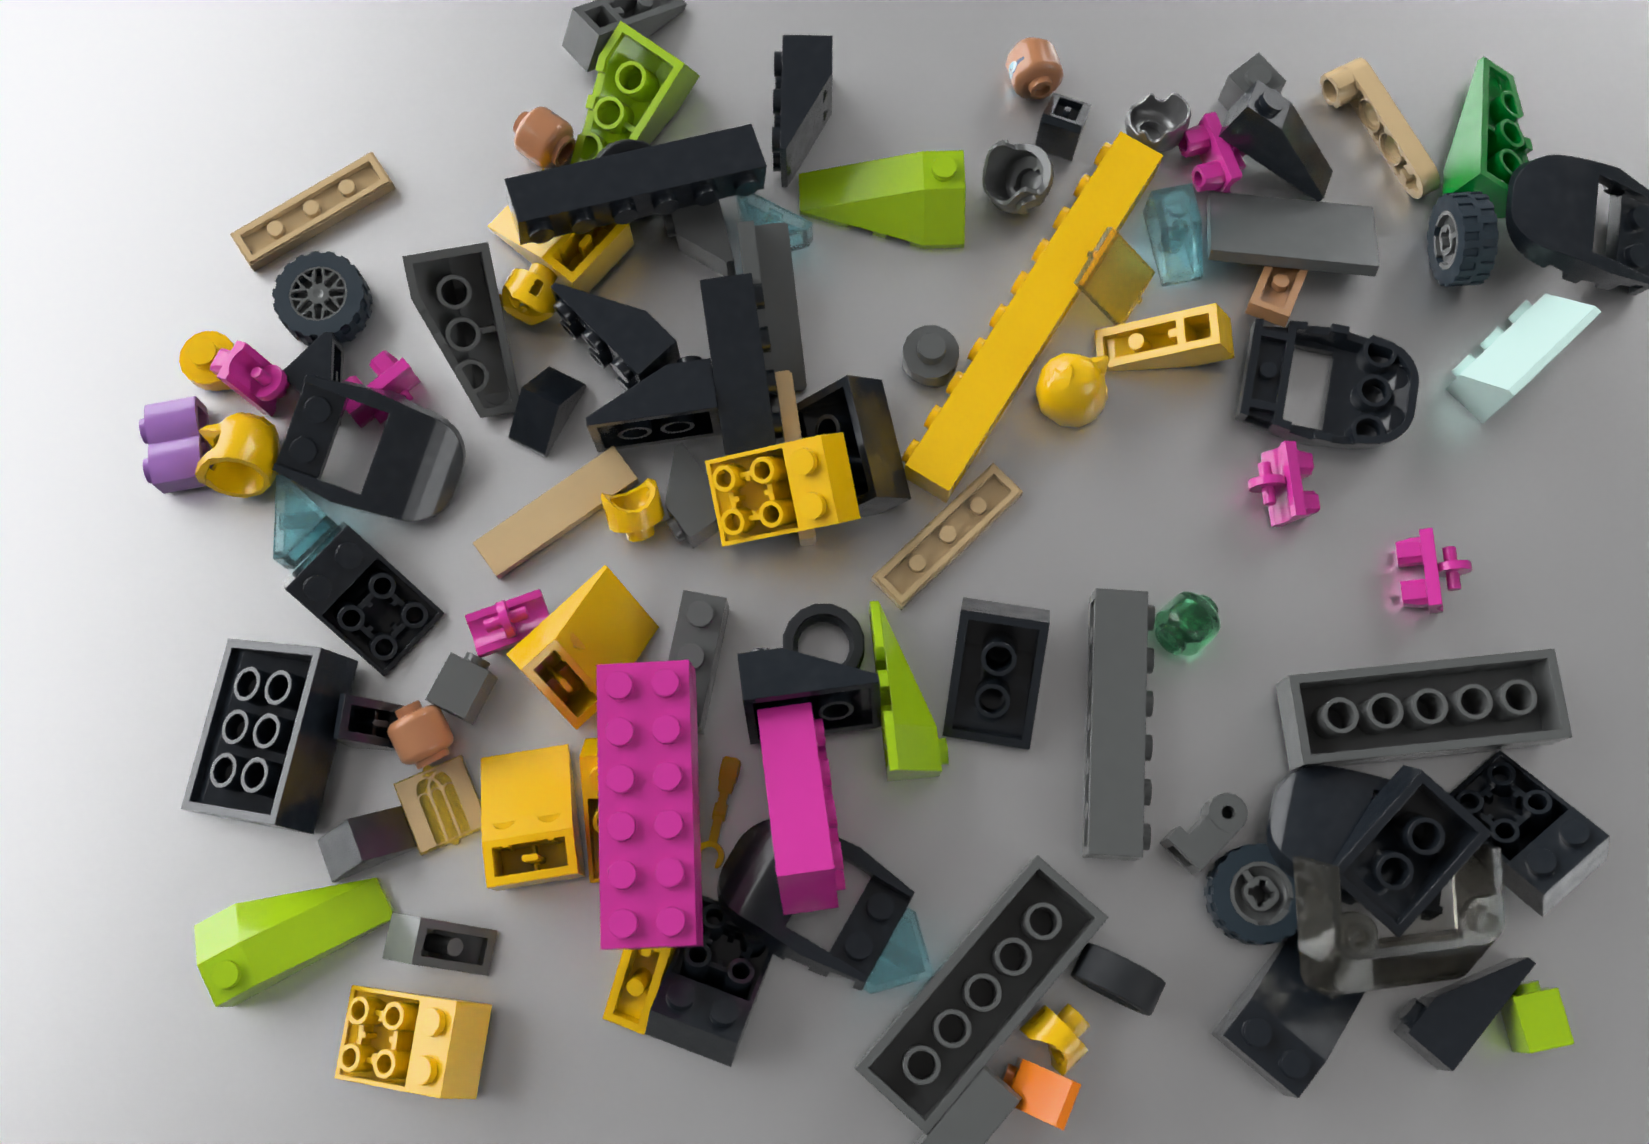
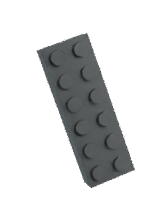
[1276,648,1573,771]
[855,855,1109,1135]

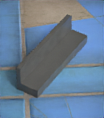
[737,220,807,393]

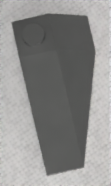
[402,242,519,418]

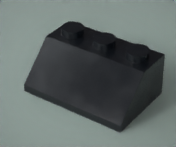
[797,375,911,518]

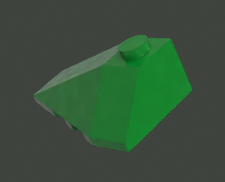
[1442,56,1533,219]

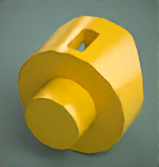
[502,263,557,326]
[179,331,234,391]
[601,478,665,542]
[1019,1003,1090,1076]

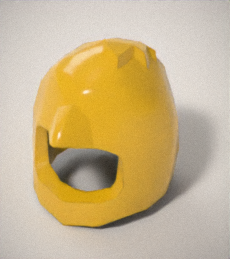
[1035,353,1110,428]
[195,412,281,498]

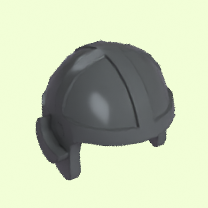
[982,139,1054,214]

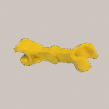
[701,756,741,869]

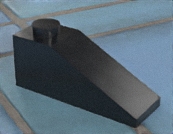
[1219,80,1333,202]
[1394,957,1536,1071]

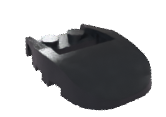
[1505,155,1649,295]
[1235,319,1419,449]
[272,374,466,522]
[1266,765,1443,921]
[717,819,915,991]

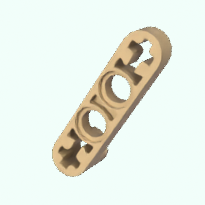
[1320,58,1440,199]

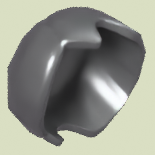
[1124,92,1191,152]

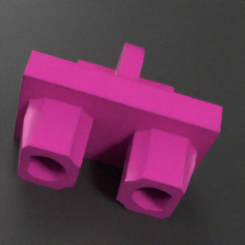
[1178,111,1246,193]
[210,340,290,417]
[343,350,421,429]
[1248,441,1320,527]
[1395,528,1472,614]
[465,589,549,658]

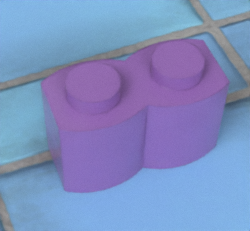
[139,396,213,494]

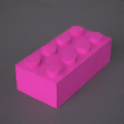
[757,702,846,915]

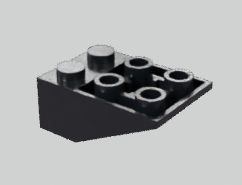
[772,35,833,187]
[551,283,680,391]
[282,522,444,676]
[1450,750,1610,917]
[645,895,773,1067]

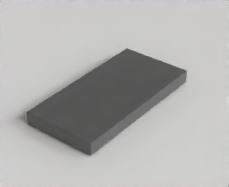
[1206,191,1379,277]

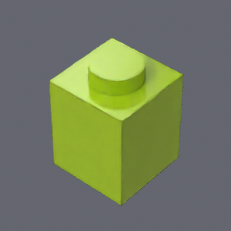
[1500,980,1575,1054]

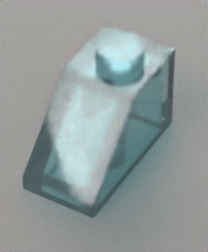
[1143,183,1203,287]

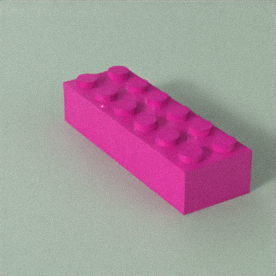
[596,660,704,951]

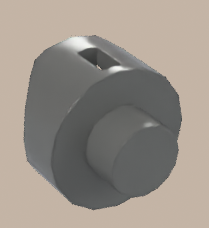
[902,325,959,387]

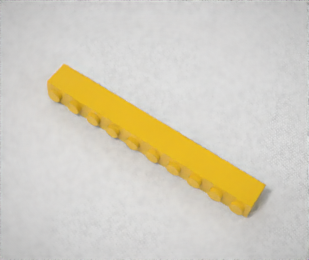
[902,131,1163,503]

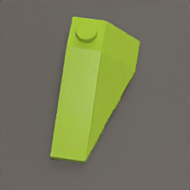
[570,21,700,164]
[799,150,966,249]
[869,601,949,782]
[194,878,395,1007]

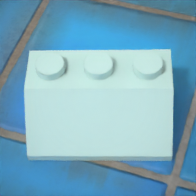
[1446,293,1601,424]

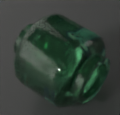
[1155,591,1221,656]

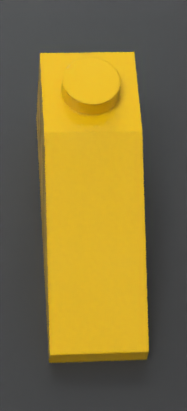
[1094,303,1235,372]
[602,947,677,1035]

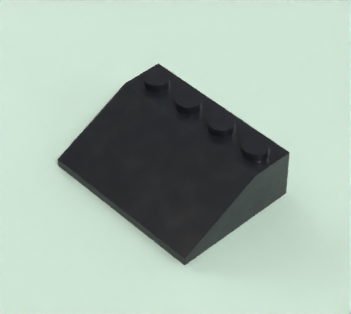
[181,639,359,834]

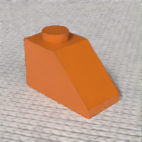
[1001,1057,1082,1130]

